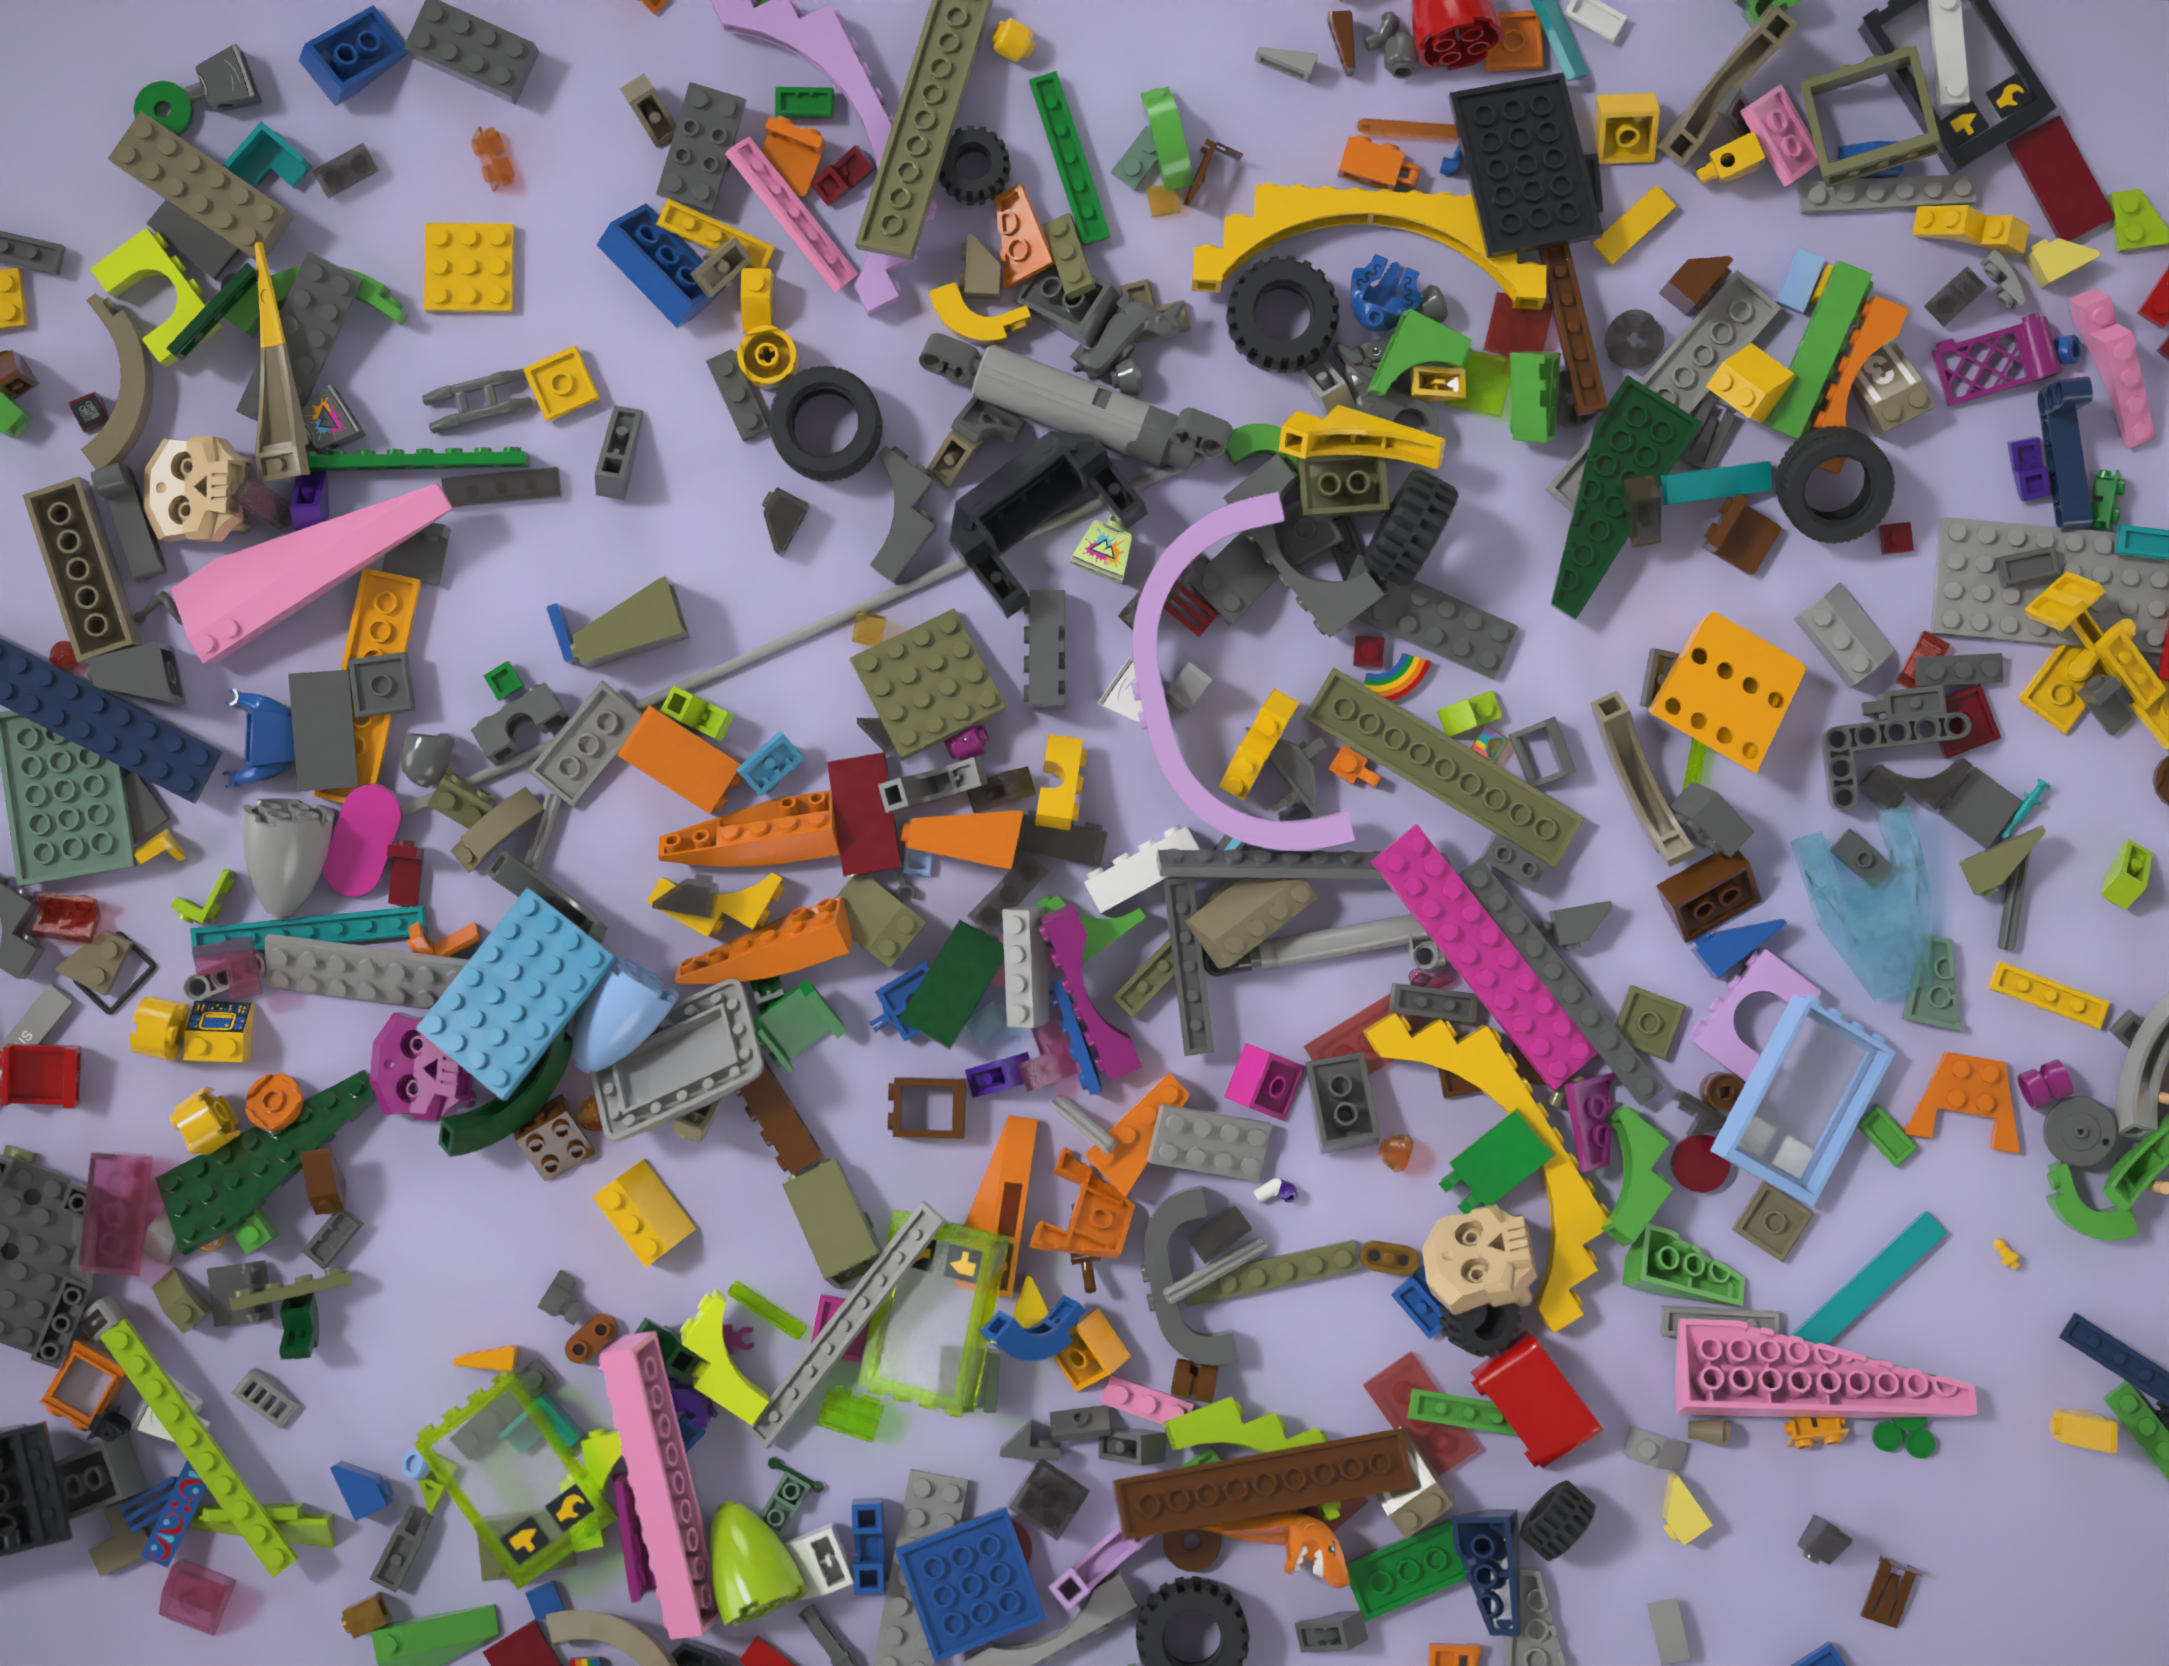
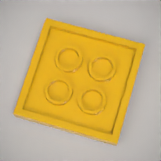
[424,223,515,312]

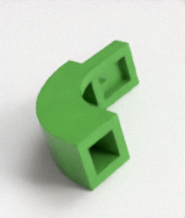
[1140,86,1194,191]
[1225,423,1300,489]
[2045,1161,2139,1240]

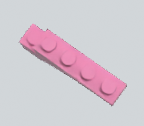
[2068,288,2156,448]

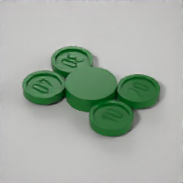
[1872,1374,1936,1459]

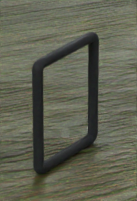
[73,931,156,1015]

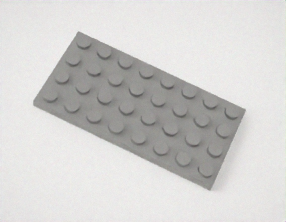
[1931,517,2169,655]

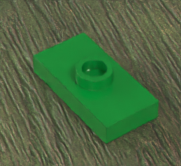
[775,87,834,119]

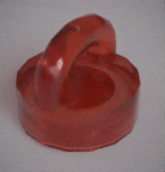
[49,641,80,671]

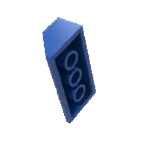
[596,203,726,328]

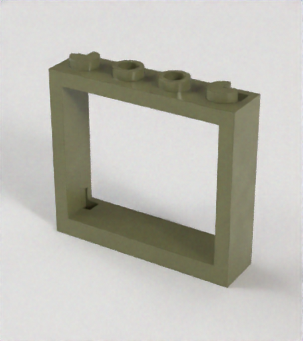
[1799,45,1944,187]

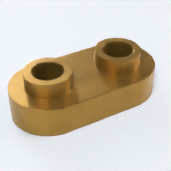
[1359,1240,1419,1276]

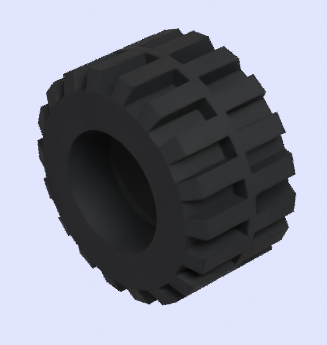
[939,125,1010,206]
[1439,1277,1521,1358]
[1519,1480,1596,1561]

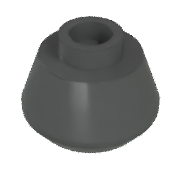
[1415,284,1448,323]
[1110,356,1143,396]

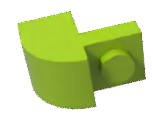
[660,685,734,741]

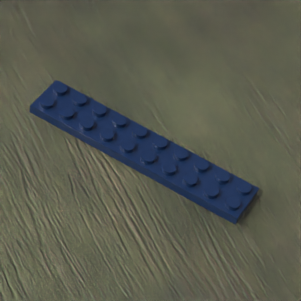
[0,638,223,804]

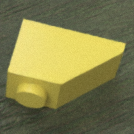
[2025,238,2101,288]
[1662,1472,1713,1545]

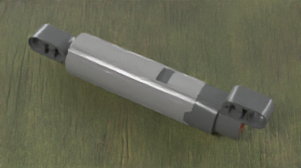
[919,333,1233,472]

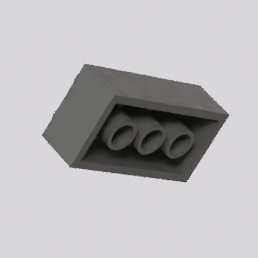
[403,0,540,105]

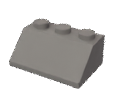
[1794,582,1895,687]

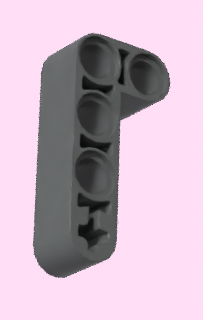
[91,462,167,583]

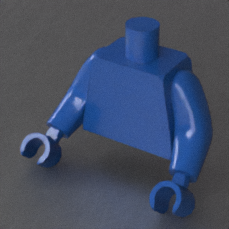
[223,688,295,788]

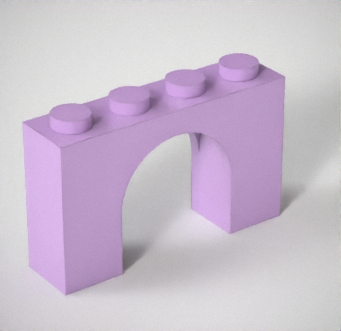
[1689,949,1822,1084]
[1048,1525,1153,1611]

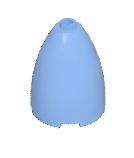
[572,955,679,1074]

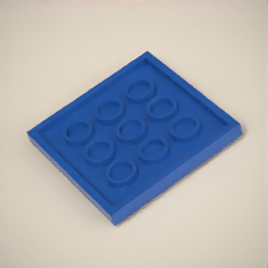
[894,1506,1046,1663]

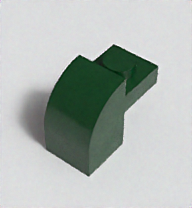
[279,1292,319,1360]
[634,1317,701,1380]

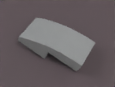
[1980,249,2026,311]
[1648,1598,1691,1666]

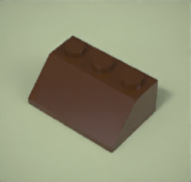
[1656,850,1762,943]

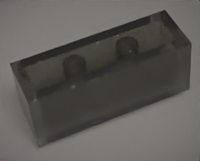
[1016,810,1108,867]

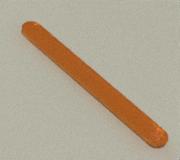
[1357,118,1458,140]

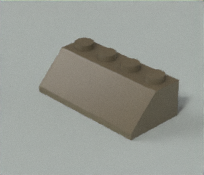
[1185,878,1319,969]

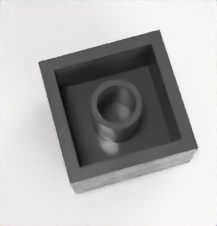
[1669,781,1754,857]

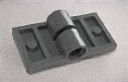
[656,82,747,213]

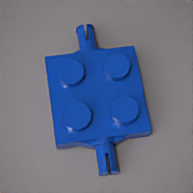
[869,961,930,1042]

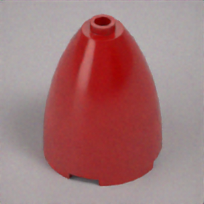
[1411,0,1504,71]

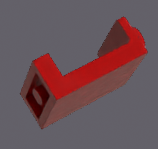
[0,1043,81,1108]

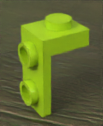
[170,868,236,924]

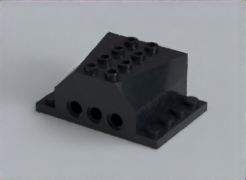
[0,1421,73,1557]

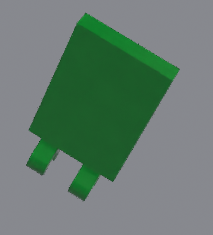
[1438,1108,1556,1214]

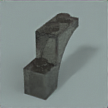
[1858,758,1973,811]

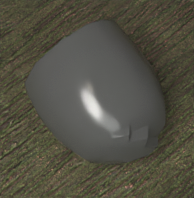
[401,733,455,788]

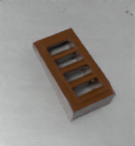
[1327,10,1355,76]

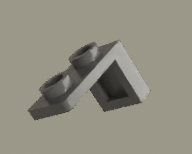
[2077,673,2132,736]

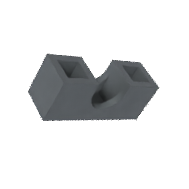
[470,682,570,766]

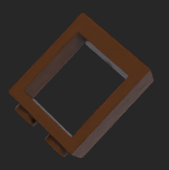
[887,1077,966,1139]

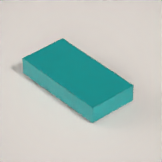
[2114,524,2169,561]

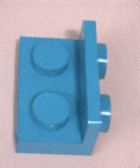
[736,731,805,797]

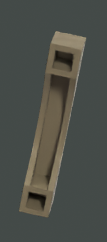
[1656,5,1799,167]

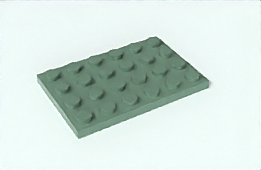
[0,710,137,887]

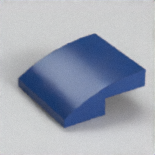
[1391,1264,1444,1339]

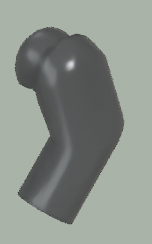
[1364,11,1400,51]

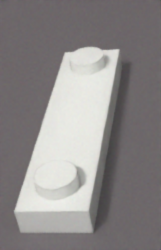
[1928,0,1970,107]

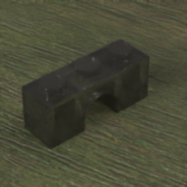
[967,851,1049,936]

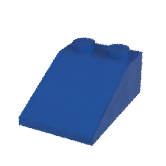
[299,5,408,107]

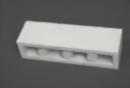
[1084,824,1199,914]

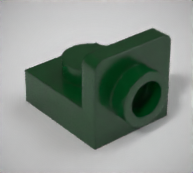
[750,975,786,1013]

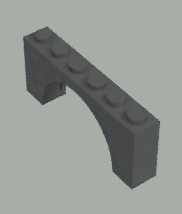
[1223,453,1390,637]

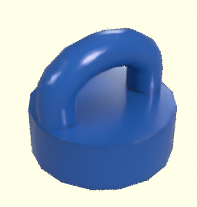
[2054,335,2081,365]

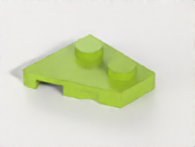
[2108,189,2169,252]

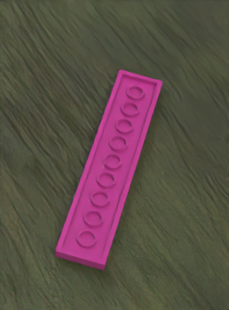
[1370,824,1598,1090]

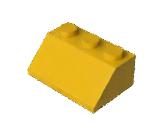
[592,1159,697,1268]

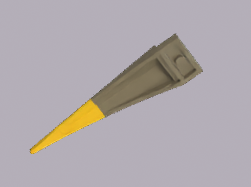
[255,242,310,483]

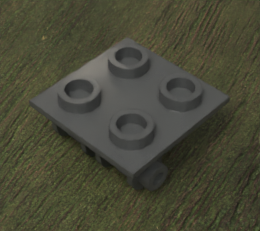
[207,1260,274,1327]

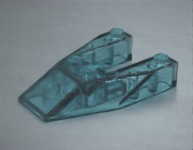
[1790,804,1932,1001]

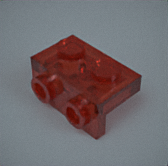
[31,892,101,944]

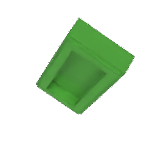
[1857,1104,1918,1168]

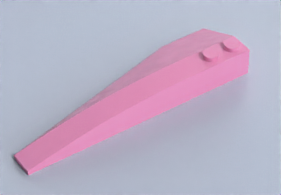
[1675,1319,1977,1418]

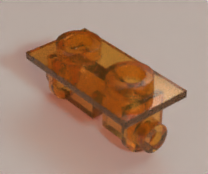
[471,127,515,192]

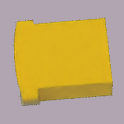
[134,828,186,864]

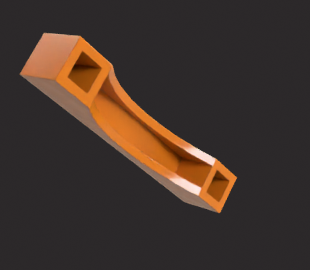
[1812,296,1909,475]

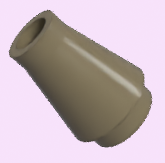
[1688,1418,1731,1447]

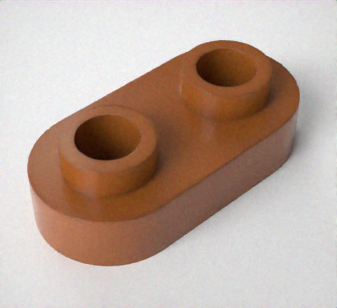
[565,1313,618,1364]

